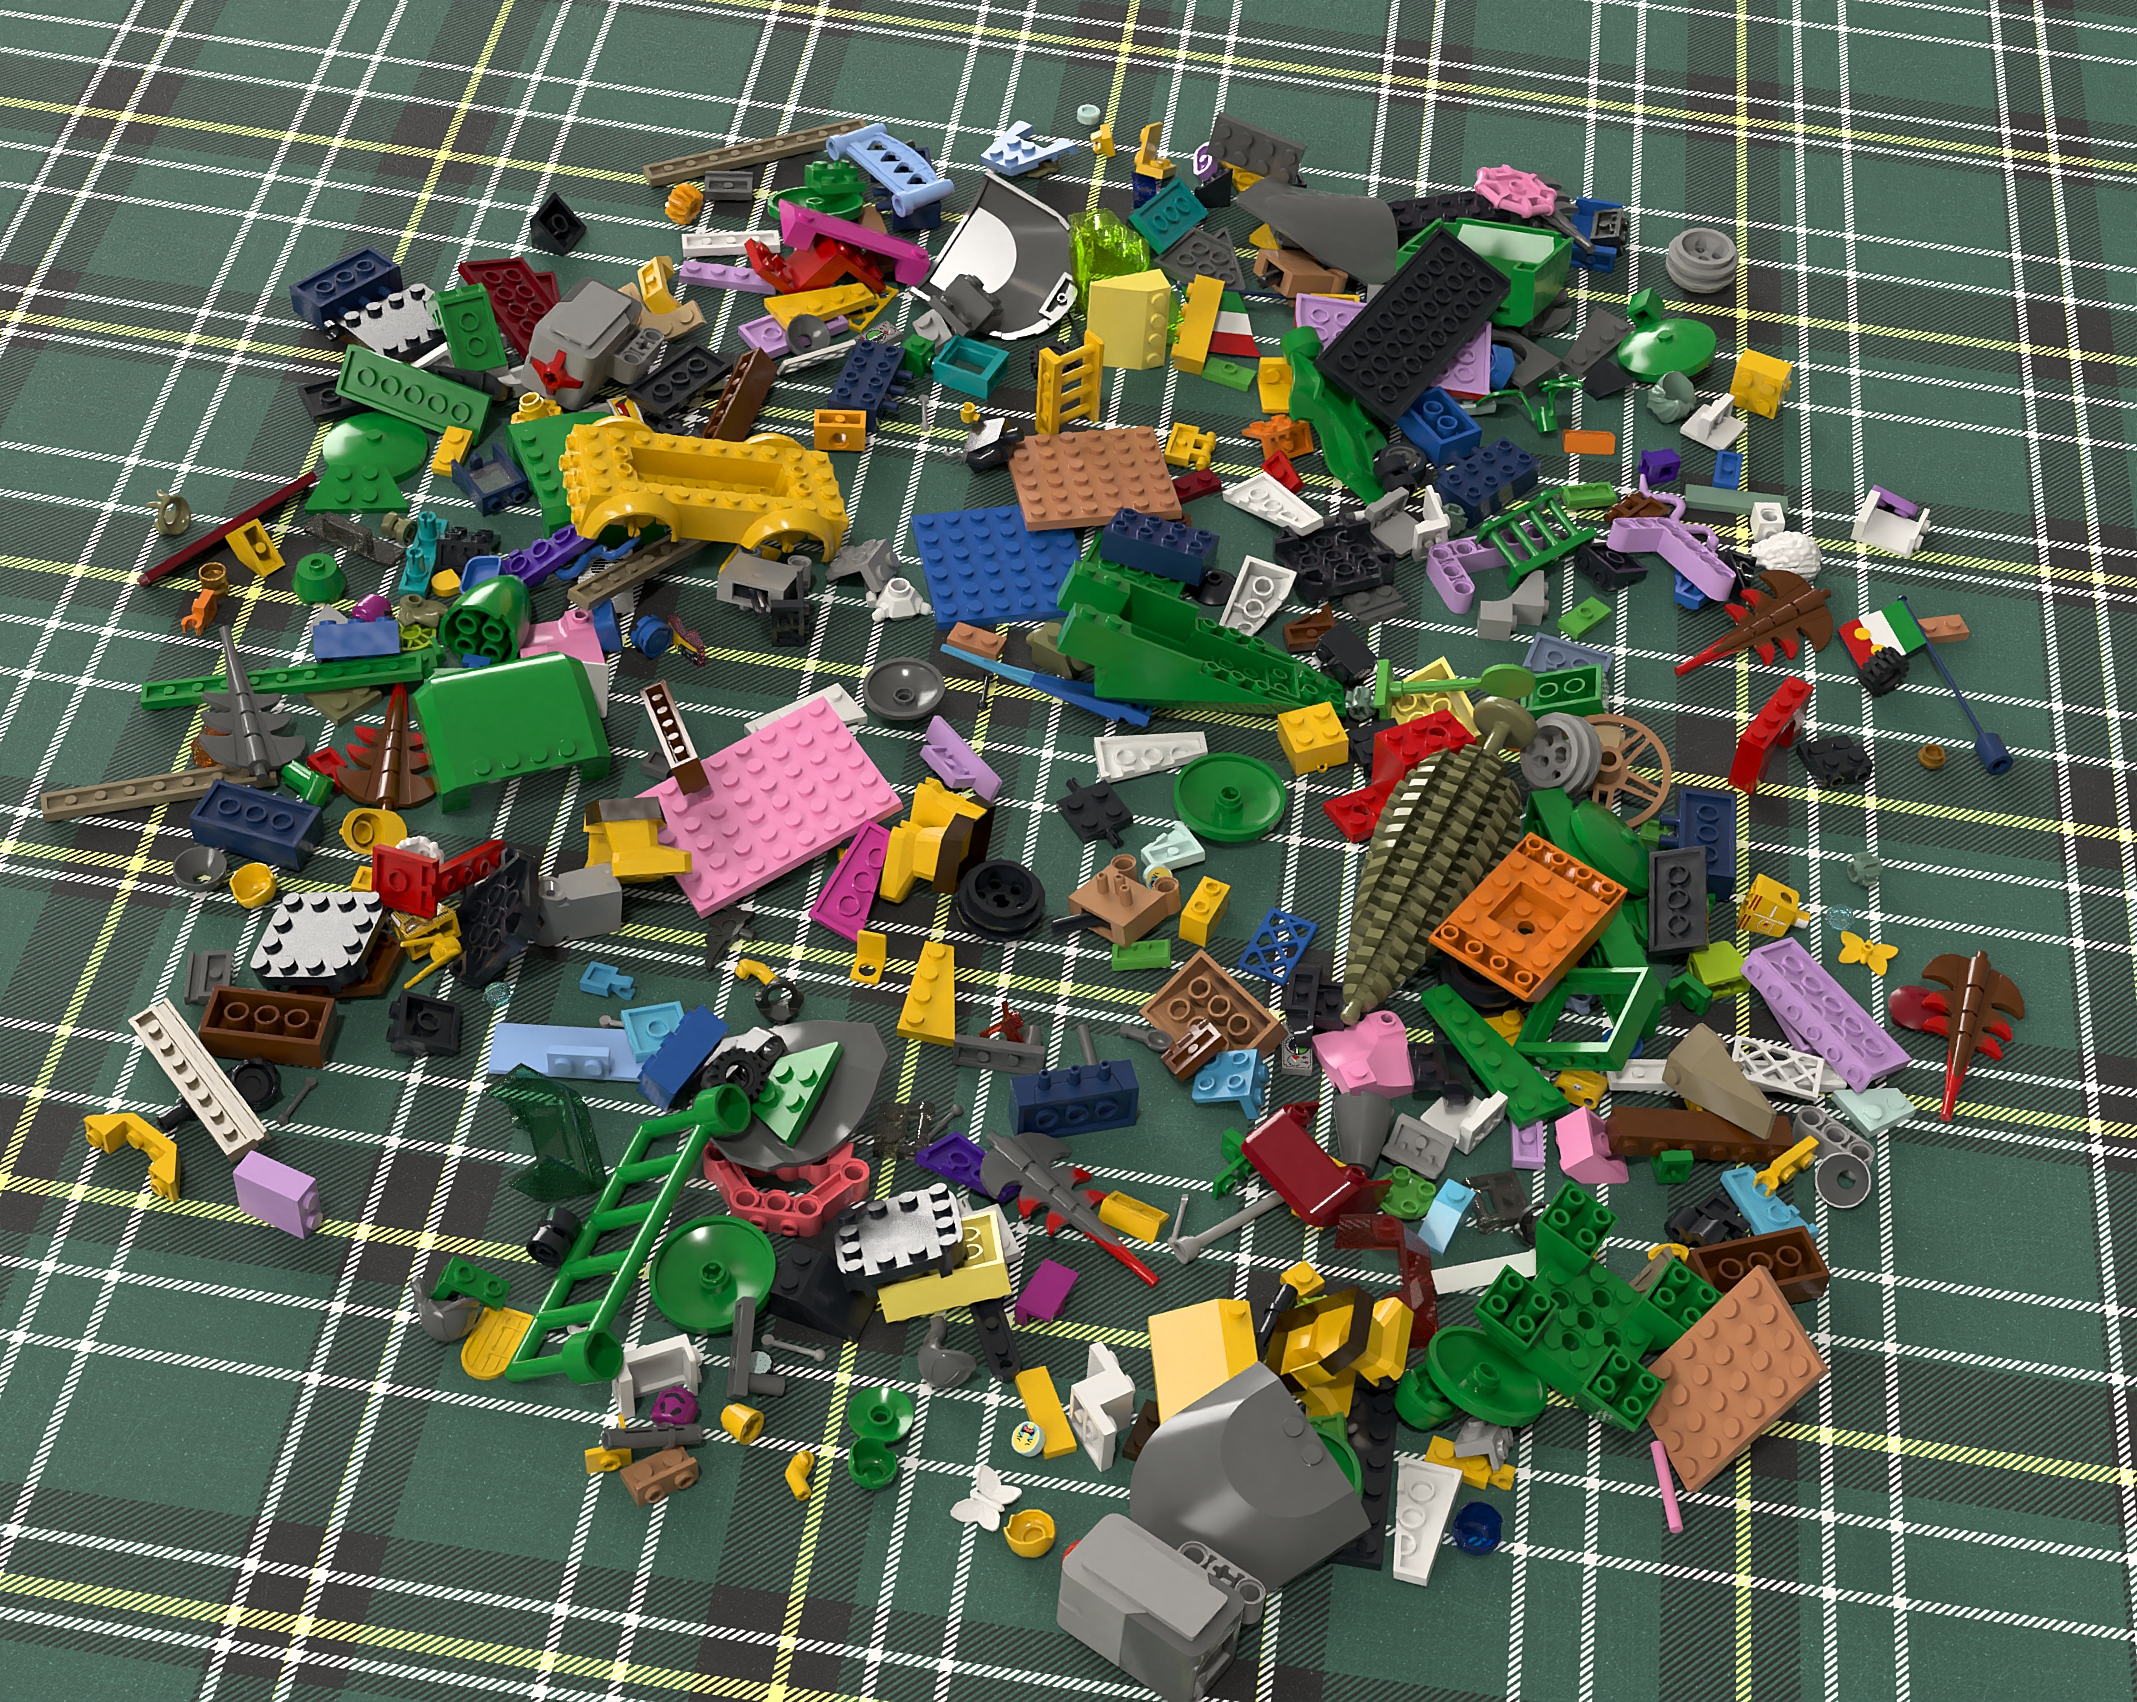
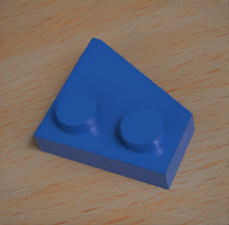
[1674,569,1711,610]

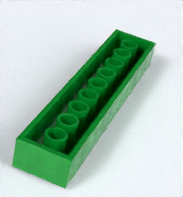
[1522,787,1665,1039]

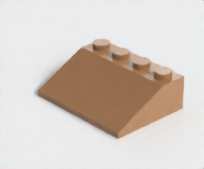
[1139,949,1289,1059]

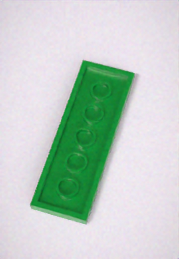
[335,344,493,446]

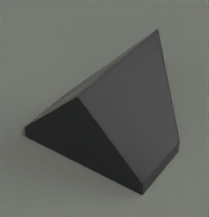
[1194,166,1233,209]
[1582,356,1637,401]
[1723,548,1757,608]

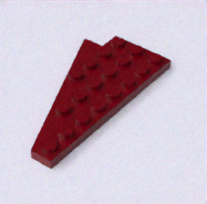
[457,257,560,361]

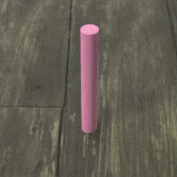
[1650,1441,1683,1533]

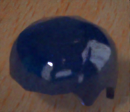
[1452,1501,1503,1556]

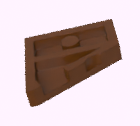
[1282,604,1336,652]

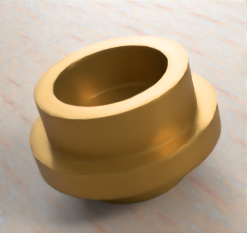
[1918,744,1946,769]

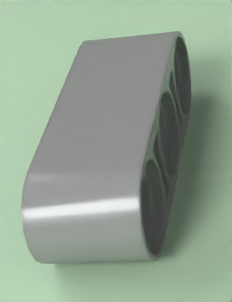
[1792,1105,1875,1180]

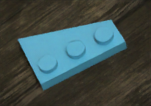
[1720,1166,1821,1239]

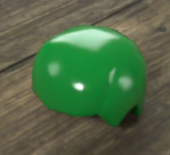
[847,1436,898,1490]

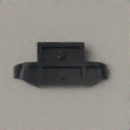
[421,364,513,401]
[1285,961,1347,1049]
[1406,1026,1474,1108]

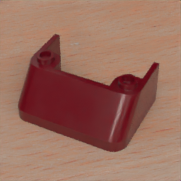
[1240,1101,1394,1227]

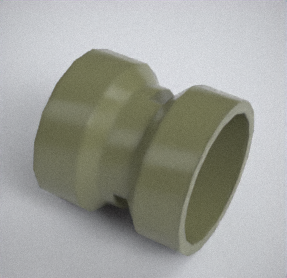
[381,511,418,546]

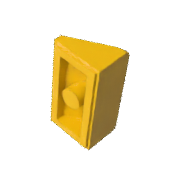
[1098,1191,1170,1244]

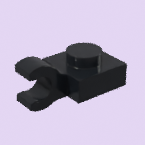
[1695,1191,1751,1240]

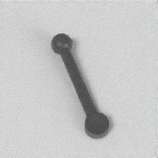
[276,1077,317,1125]
[917,1104,963,1149]

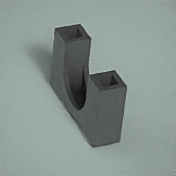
[1491,322,1562,405]

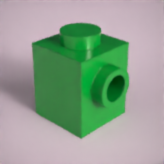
[1626,287,1665,328]
[901,334,937,379]

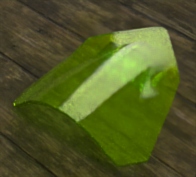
[1067,208,1185,347]

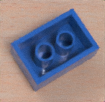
[1396,386,1482,468]
[313,617,403,664]
[636,1004,730,1112]

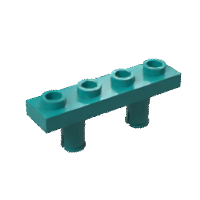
[398,511,449,599]

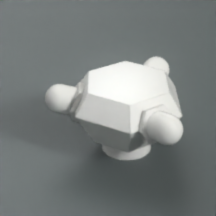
[872,578,932,622]

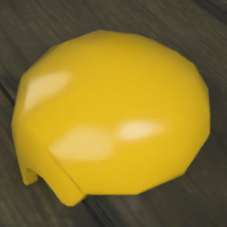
[229,862,277,909]
[1003,1509,1057,1558]

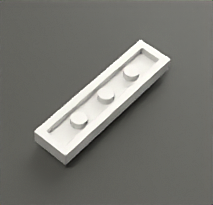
[682,230,780,257]

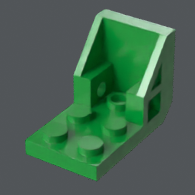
[425,283,508,372]

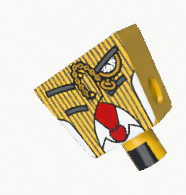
[390,903,461,961]

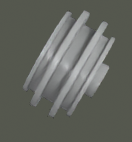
[1665,228,1740,293]
[1520,712,1602,798]

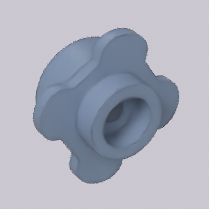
[1564,994,1596,1015]

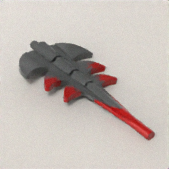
[979,1131,1161,1289]

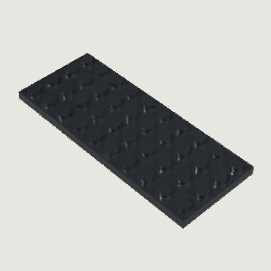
[1312,225,1511,428]

